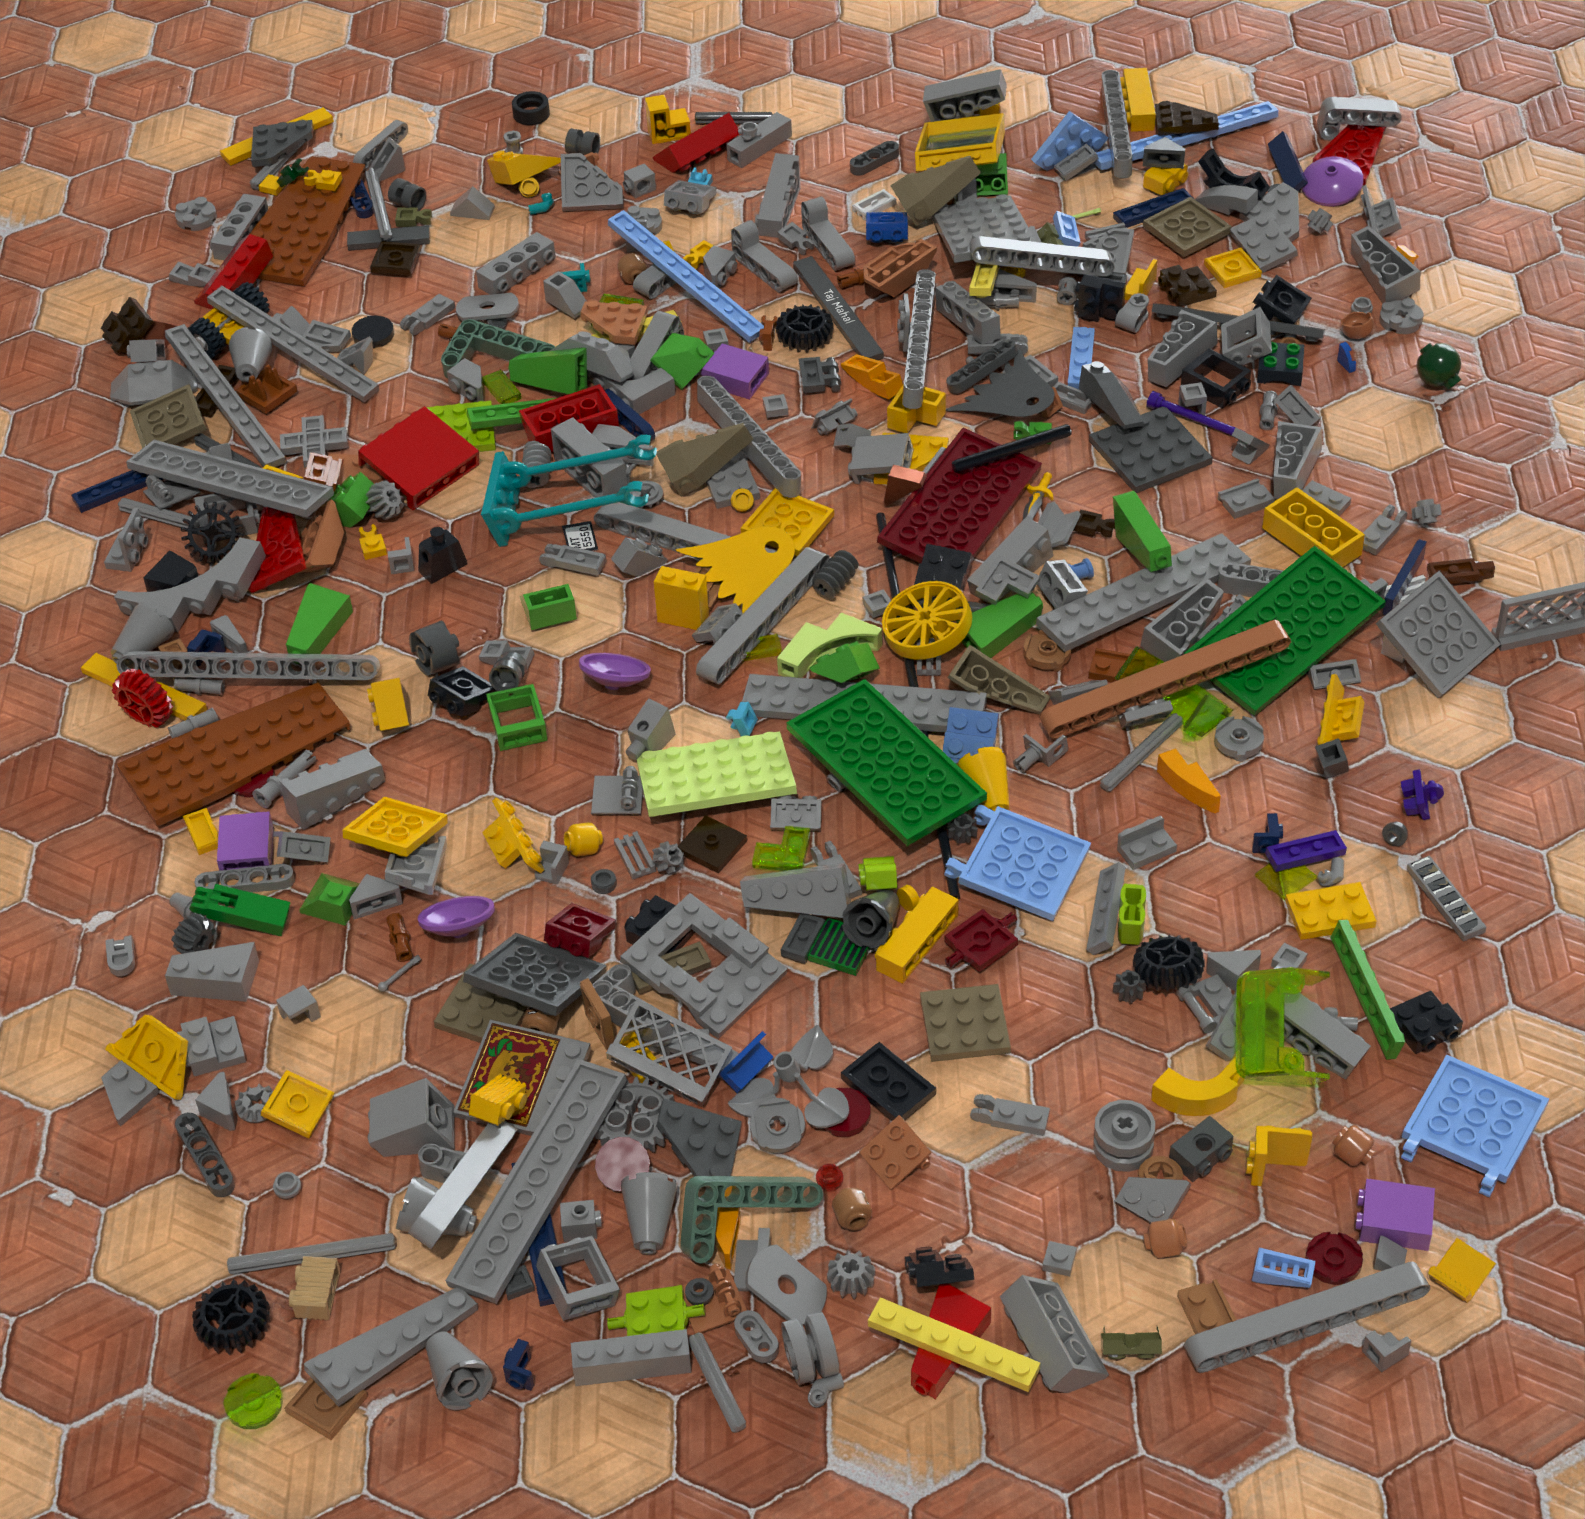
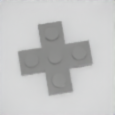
[280,415,348,468]

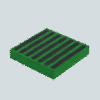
[808,918,870,976]

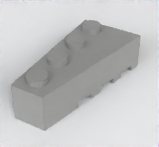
[923,69,1007,122]
[755,153,801,238]
[1147,310,1218,387]
[1274,421,1322,499]
[967,516,1054,604]
[1140,578,1224,663]
[279,749,385,830]
[740,863,851,918]
[1251,981,1371,1079]

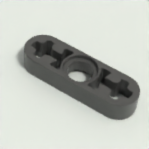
[850,141,899,176]

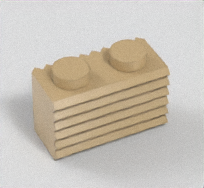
[289,1256,340,1321]

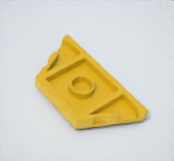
[105,1015,188,1100]

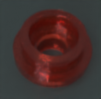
[816,1164,843,1191]

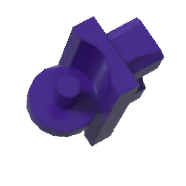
[1401,769,1444,820]

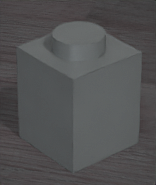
[1315,738,1349,779]

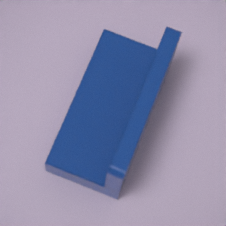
[719,1031,773,1093]

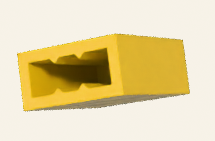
[654,566,709,630]

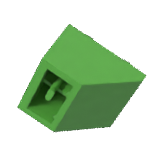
[976,153,1008,196]
[326,472,374,528]
[520,584,577,630]
[810,641,880,683]

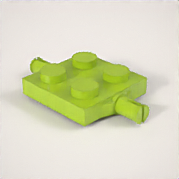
[607,1285,705,1336]

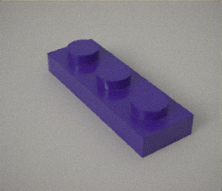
[1265,830,1347,872]

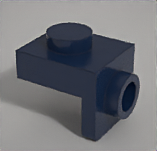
[187,629,226,666]
[1252,813,1283,853]
[503,1339,534,1391]

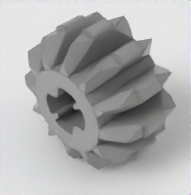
[366,480,404,520]
[827,1249,875,1299]

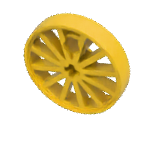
[882,581,972,660]

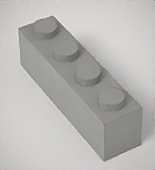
[571,1329,691,1386]

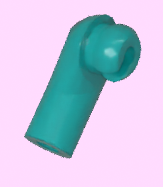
[528,193,554,215]

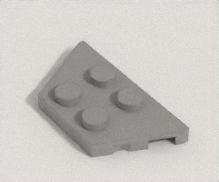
[385,836,447,895]

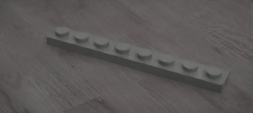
[1152,303,1325,342]

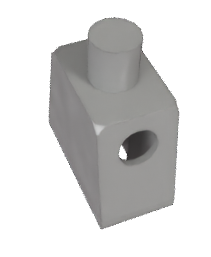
[625,698,676,760]

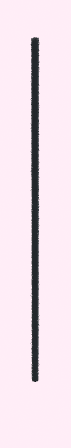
[876,512,960,899]

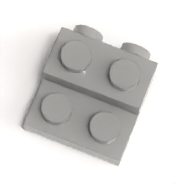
[664,180,717,214]
[177,1016,246,1076]

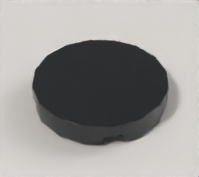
[351,315,394,348]

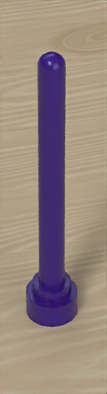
[1146,391,1245,436]

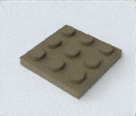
[1143,197,1232,257]
[130,384,207,449]
[433,964,528,1043]
[920,984,1011,1062]

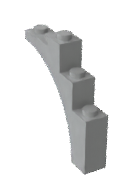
[114,537,266,632]

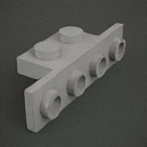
[1361,185,1402,237]

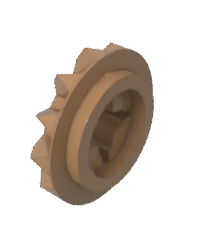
[1138,1156,1183,1180]

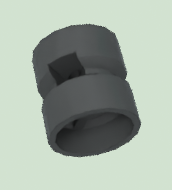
[565,128,600,155]
[388,178,427,211]
[489,651,527,691]

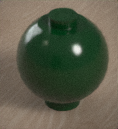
[1416,343,1462,390]

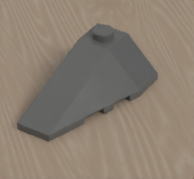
[1079,361,1144,429]

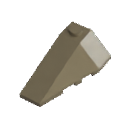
[891,156,981,226]
[656,423,754,497]
[948,645,1051,715]

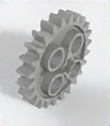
[594,1077,674,1152]

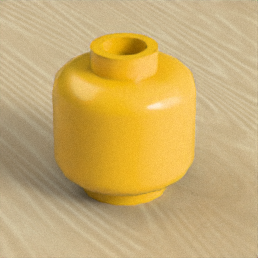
[564,822,603,857]

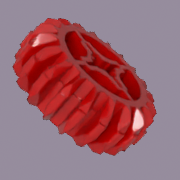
[112,668,173,728]

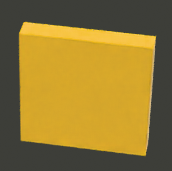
[1204,248,1262,288]
[260,1070,335,1139]

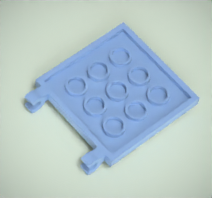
[944,805,1091,921]
[1401,1055,1549,1197]

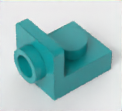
[561,263,590,292]

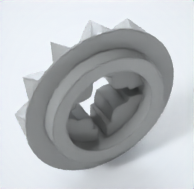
[630,481,663,509]
[235,1084,273,1122]

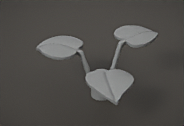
[728,1025,849,1128]

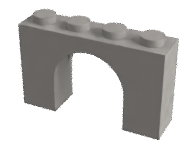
[587,341,675,415]

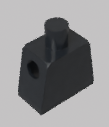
[418,527,467,584]
[143,551,198,592]

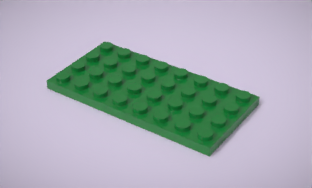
[1184,545,1386,716]
[786,679,987,846]

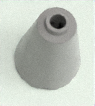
[229,327,272,382]
[111,602,175,666]
[621,1172,677,1255]
[396,1176,477,1236]
[426,1331,493,1410]

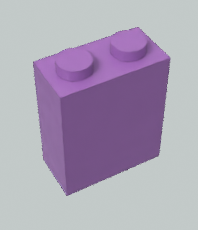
[701,343,769,400]
[217,812,274,871]
[1355,1179,1435,1251]

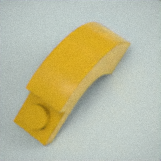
[1151,1056,1246,1116]

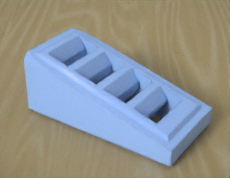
[1252,1248,1315,1288]

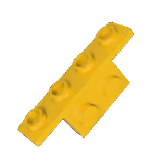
[1317,674,1365,745]
[482,797,545,873]

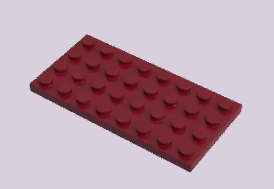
[877,427,1042,563]

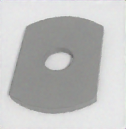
[456,293,519,321]
[745,1244,827,1325]

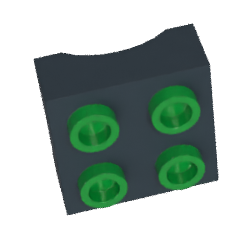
[1257,342,1304,386]

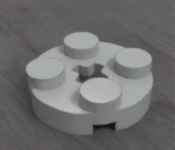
[175,197,217,231]
[627,206,662,235]
[1379,298,1424,334]
[1214,716,1264,762]
[750,1098,805,1153]

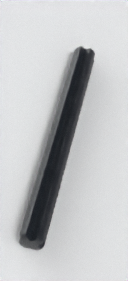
[952,424,1072,473]

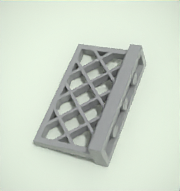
[1491,582,1585,651]
[606,999,732,1107]

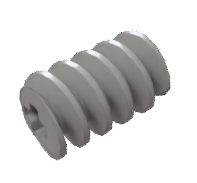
[522,441,551,488]

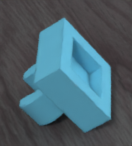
[688,167,713,186]
[726,702,758,736]

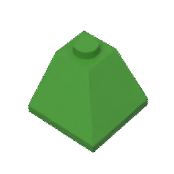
[650,333,714,390]
[299,873,360,926]

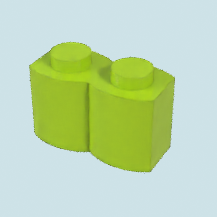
[858,856,897,891]
[1118,884,1146,945]

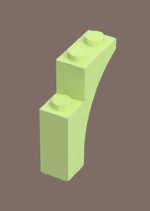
[777,613,882,678]

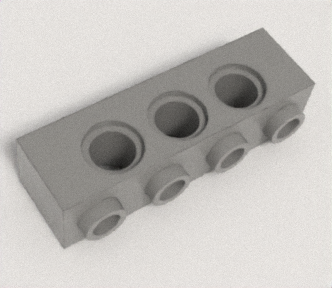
[210,194,268,260]
[476,232,556,294]
[935,281,1001,345]

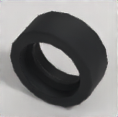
[512,91,550,125]

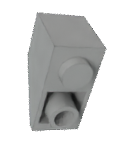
[703,246,737,288]
[543,271,586,318]
[447,358,484,402]
[611,537,668,577]

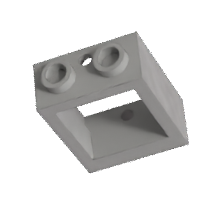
[1221,307,1272,366]
[194,493,260,544]
[536,1236,620,1321]

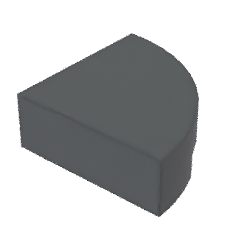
[486,318,507,330]
[506,1264,535,1301]

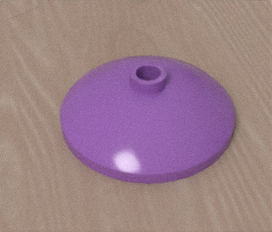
[1302,156,1363,206]
[579,653,651,690]
[418,896,495,938]

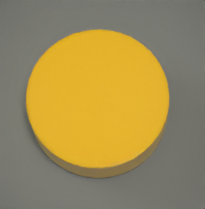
[730,488,754,512]
[897,885,919,911]

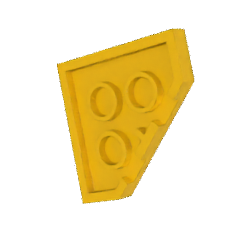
[874,433,949,485]

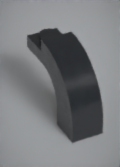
[1198,149,1270,200]

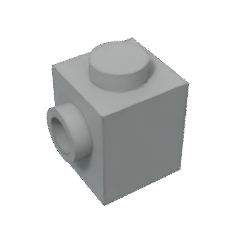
[560,1200,602,1242]

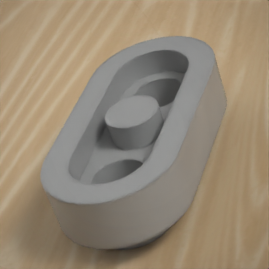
[734,1310,779,1363]

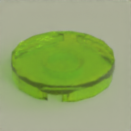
[223,1373,283,1429]

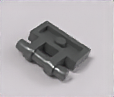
[798,357,841,393]

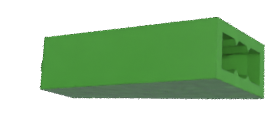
[508,347,587,394]
[1113,491,1172,572]
[286,583,353,664]
[956,592,1043,658]

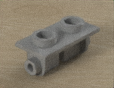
[811,399,858,435]

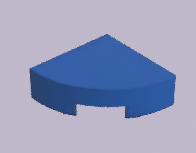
[1337,342,1356,373]

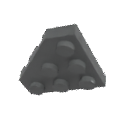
[251,120,314,167]
[656,1098,742,1189]

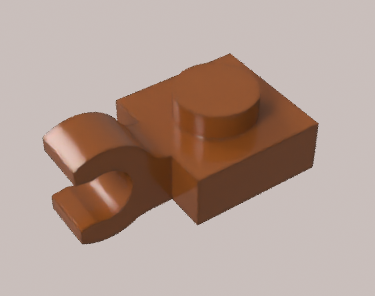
[759,315,777,351]

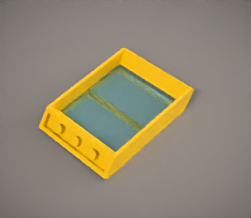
[915,113,1005,173]

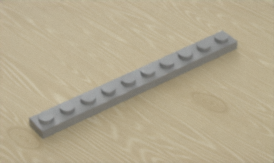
[207,286,379,402]
[165,324,285,467]

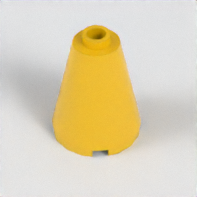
[957,747,1009,811]

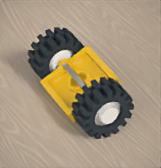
[188,282,270,359]

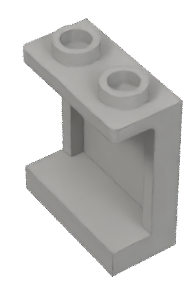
[848,433,914,484]

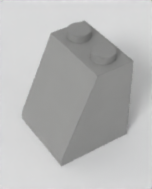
[368,1078,454,1157]

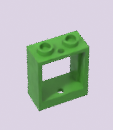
[486,684,548,751]

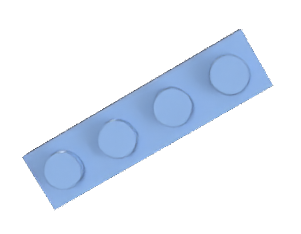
[1068,327,1095,390]

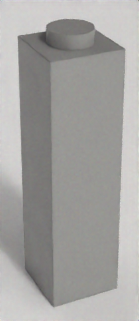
[727,112,792,168]

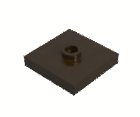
[370,241,421,276]
[678,815,747,873]

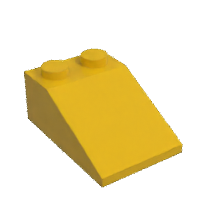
[487,150,561,185]

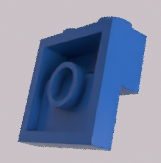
[866,212,908,243]

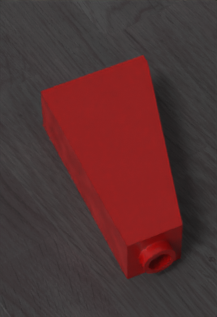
[911,1283,991,1400]

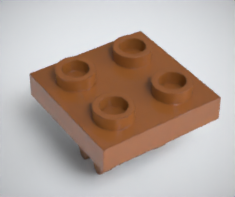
[235,364,298,414]

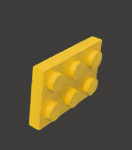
[1285,882,1377,940]

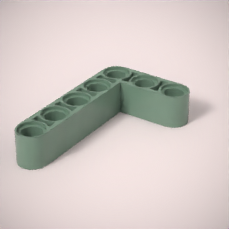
[441,319,555,378]
[680,1176,823,1263]

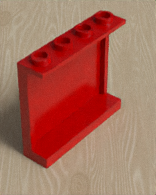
[358,406,479,511]

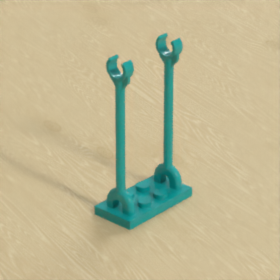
[481,435,657,547]

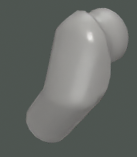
[1317,857,1344,887]

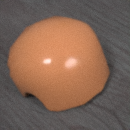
[1341,312,1374,339]

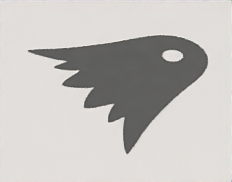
[946,349,1055,417]

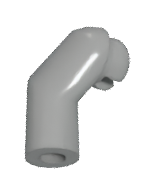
[1324,1007,1358,1031]
[808,1373,844,1407]

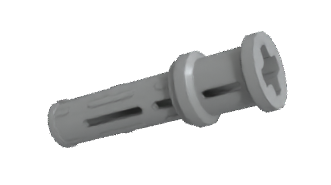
[252,750,316,808]

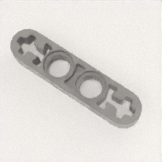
[353,120,408,170]
[194,864,295,893]

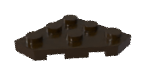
[1155,101,1219,136]

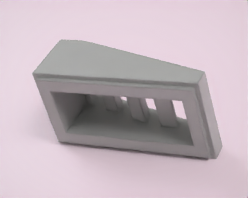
[210,615,248,653]

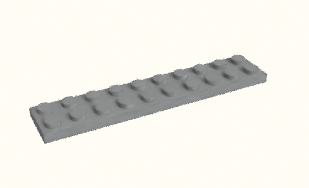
[126,440,334,517]
[1036,533,1251,652]
[742,674,987,732]
[445,1059,627,1304]

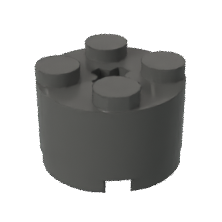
[409,620,460,676]

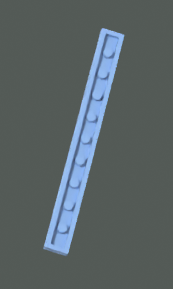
[1093,101,1279,170]
[608,210,764,343]

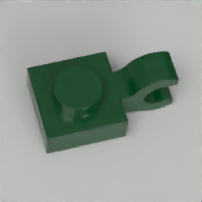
[276,158,309,187]

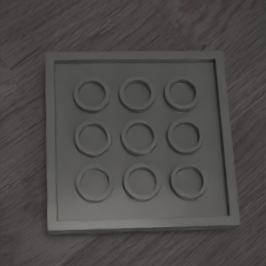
[1089,407,1213,493]
[463,933,607,1016]

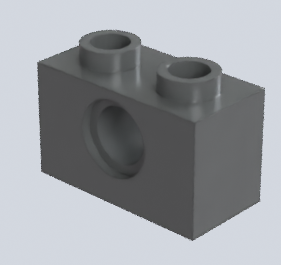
[1169,1116,1234,1182]

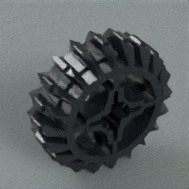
[776,304,834,352]
[181,502,243,563]
[1133,934,1205,992]
[192,1279,271,1355]

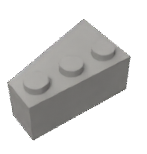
[165,942,259,1002]

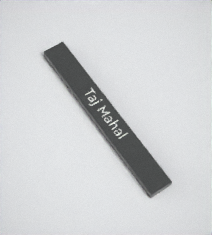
[793,256,884,360]

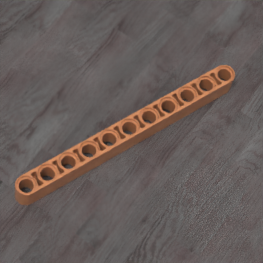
[1039,620,1291,739]

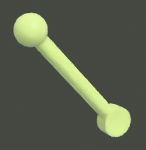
[1072,208,1101,219]

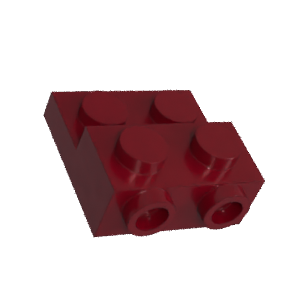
[544,903,616,958]

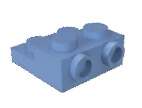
[943,707,999,763]

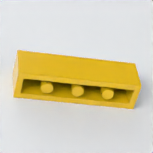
[1120,68,1156,132]
[875,886,959,984]

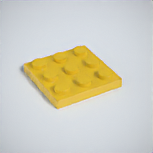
[740,488,834,556]
[342,796,448,857]

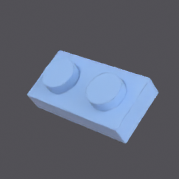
[1053,211,1081,247]

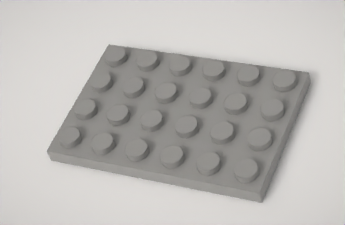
[931,194,1036,263]

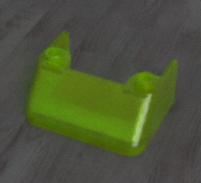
[1115,646,1233,738]
[1236,967,1330,1086]

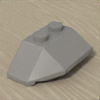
[550,331,633,382]
[110,360,198,405]

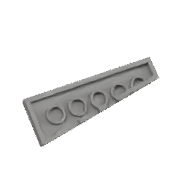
[303,1288,478,1407]

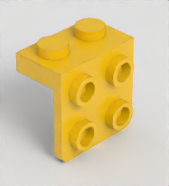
[1246,1125,1312,1186]

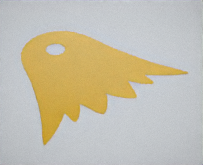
[676,526,795,613]

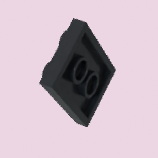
[841,1042,936,1121]

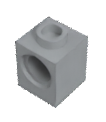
[623,164,656,198]

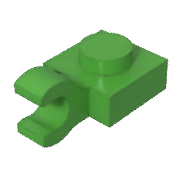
[1013,421,1052,444]

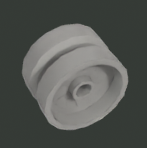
[1093,1100,1155,1172]
[781,1311,839,1385]

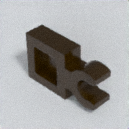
[1073,509,1115,537]

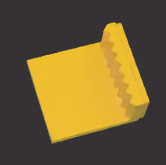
[1428,1238,1496,1303]

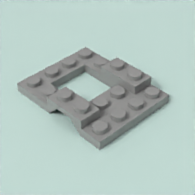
[620,893,788,1039]

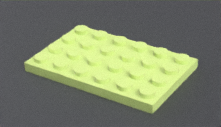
[636,731,797,817]

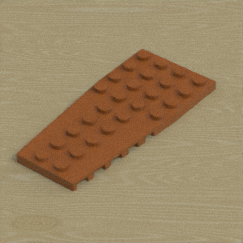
[250,156,366,286]
[116,683,351,827]

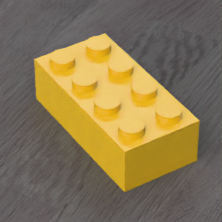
[1262,487,1365,567]

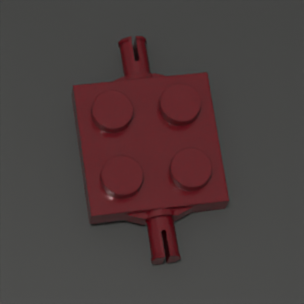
[944,909,1018,972]

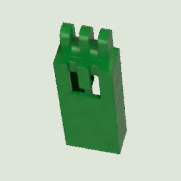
[189,884,291,936]

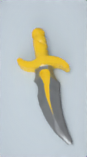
[1023,472,1054,520]

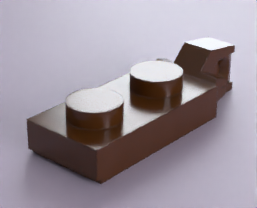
[1427,558,1495,584]

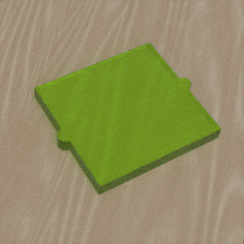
[1255,863,1317,901]

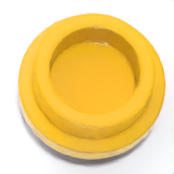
[519,177,539,198]

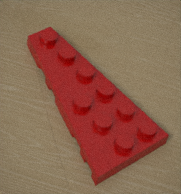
[1312,125,1386,185]
[248,506,307,593]

